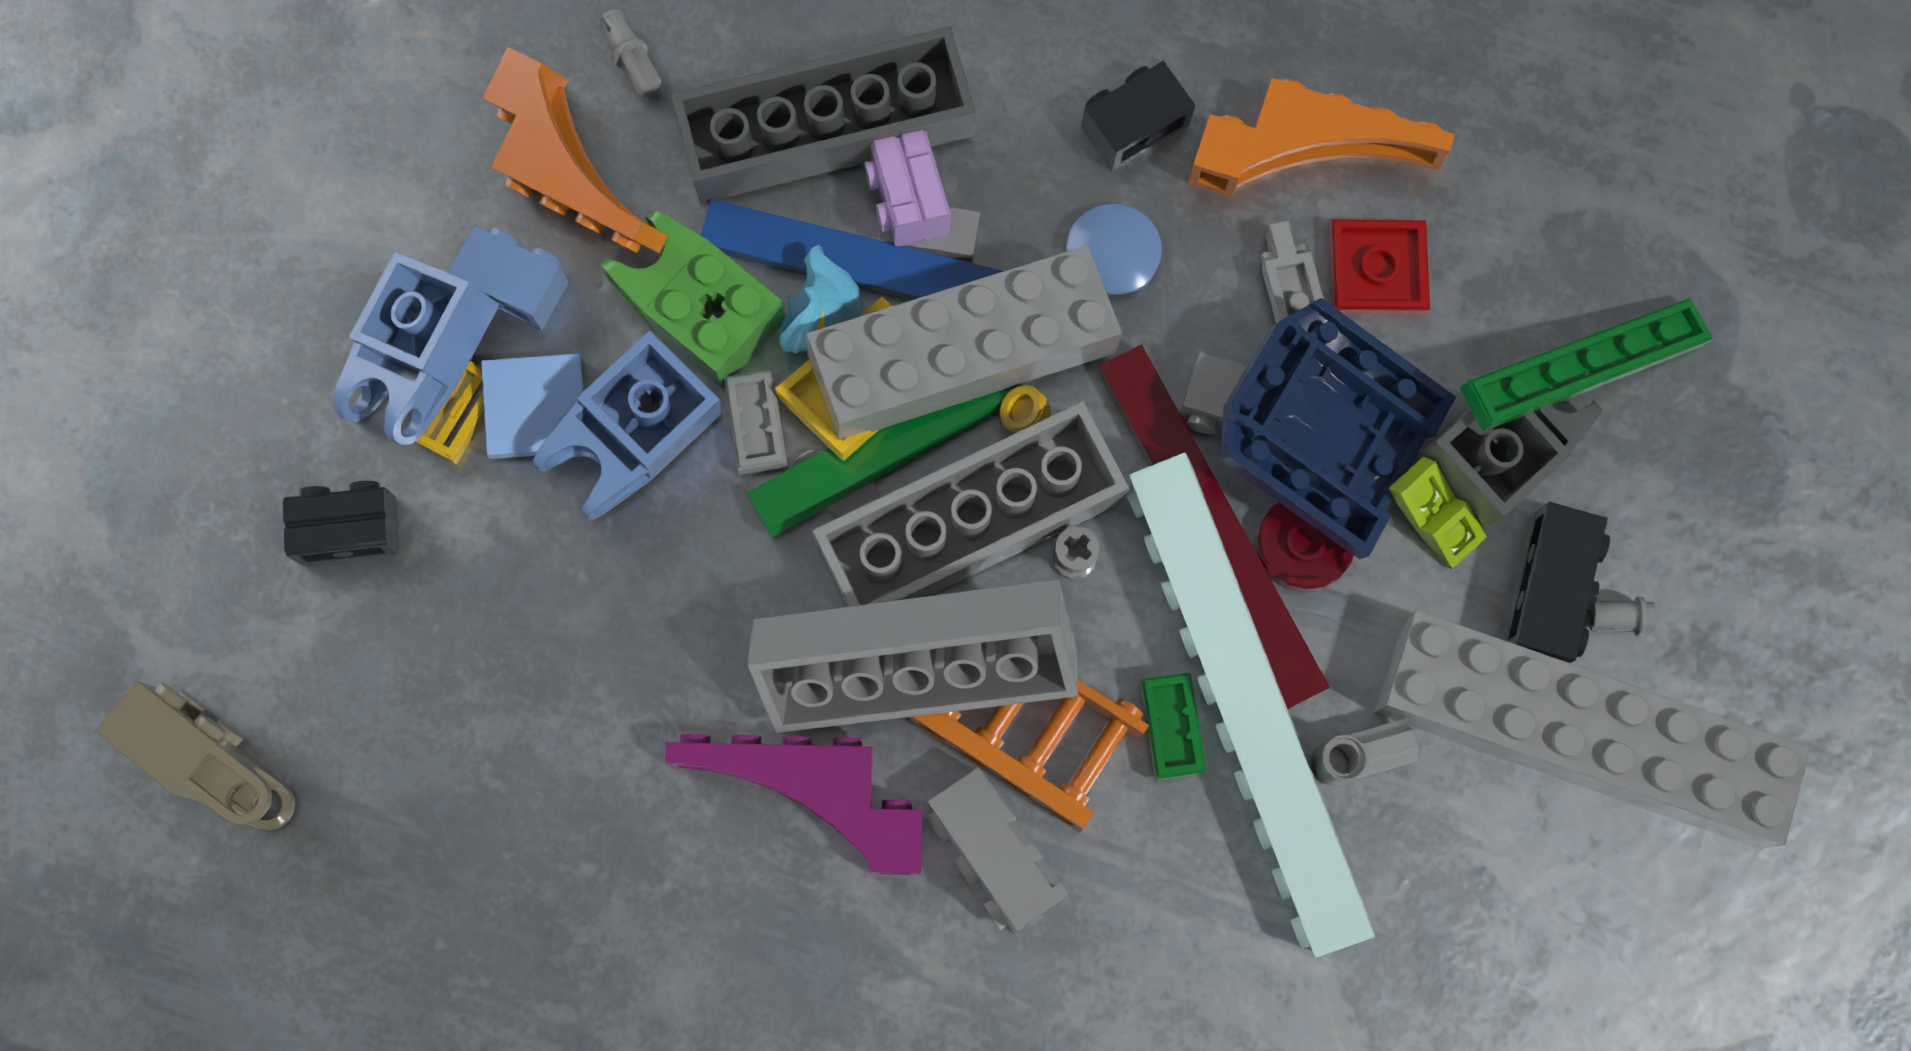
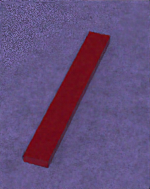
[1098,344,1330,710]

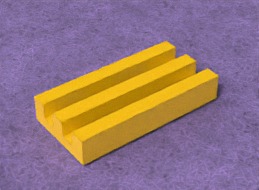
[414,361,485,465]

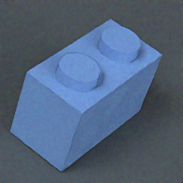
[448,225,569,331]

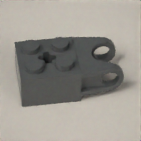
[1416,401,1602,529]

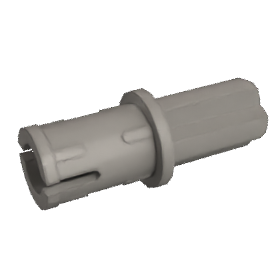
[596,9,661,97]

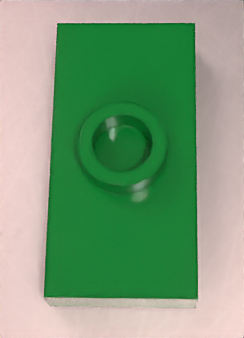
[1139,672,1207,781]

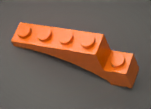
[482,47,668,254]
[1188,78,1455,197]

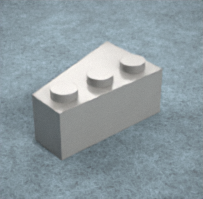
[925,767,1071,934]

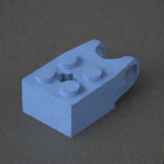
[333,251,499,445]
[533,330,721,520]

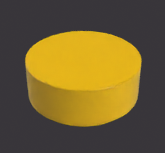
[1000,385,1051,434]

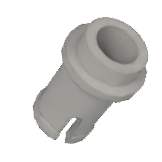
[1588,597,1657,636]

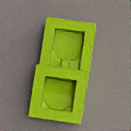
[1388,456,1487,569]

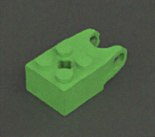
[599,209,786,389]

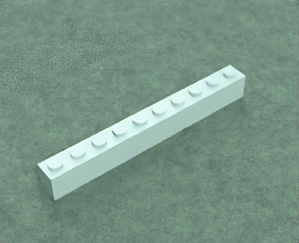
[1127,453,1375,958]

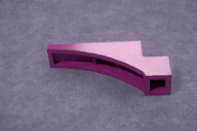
[665,734,923,875]

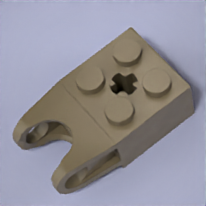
[95,681,296,830]

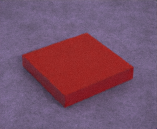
[1328,219,1431,316]

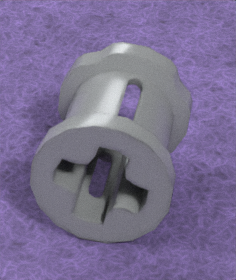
[1053,526,1100,579]

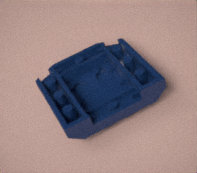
[1220,298,1456,560]

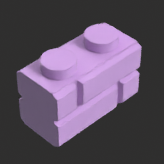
[864,130,951,247]

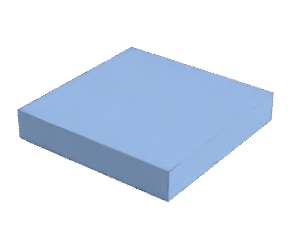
[481,353,584,459]

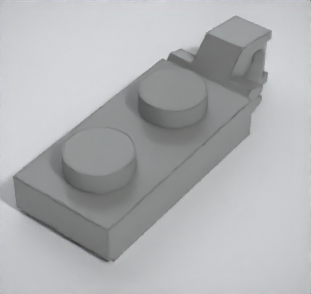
[1261,221,1324,323]

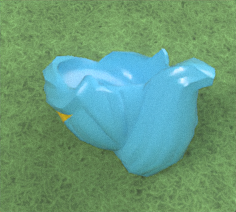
[778,245,863,354]

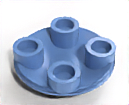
[1066,204,1162,295]

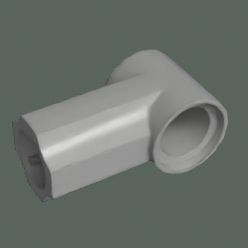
[1310,719,1419,786]

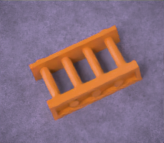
[911,679,1149,833]

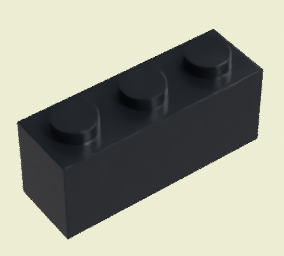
[1505,501,1610,663]

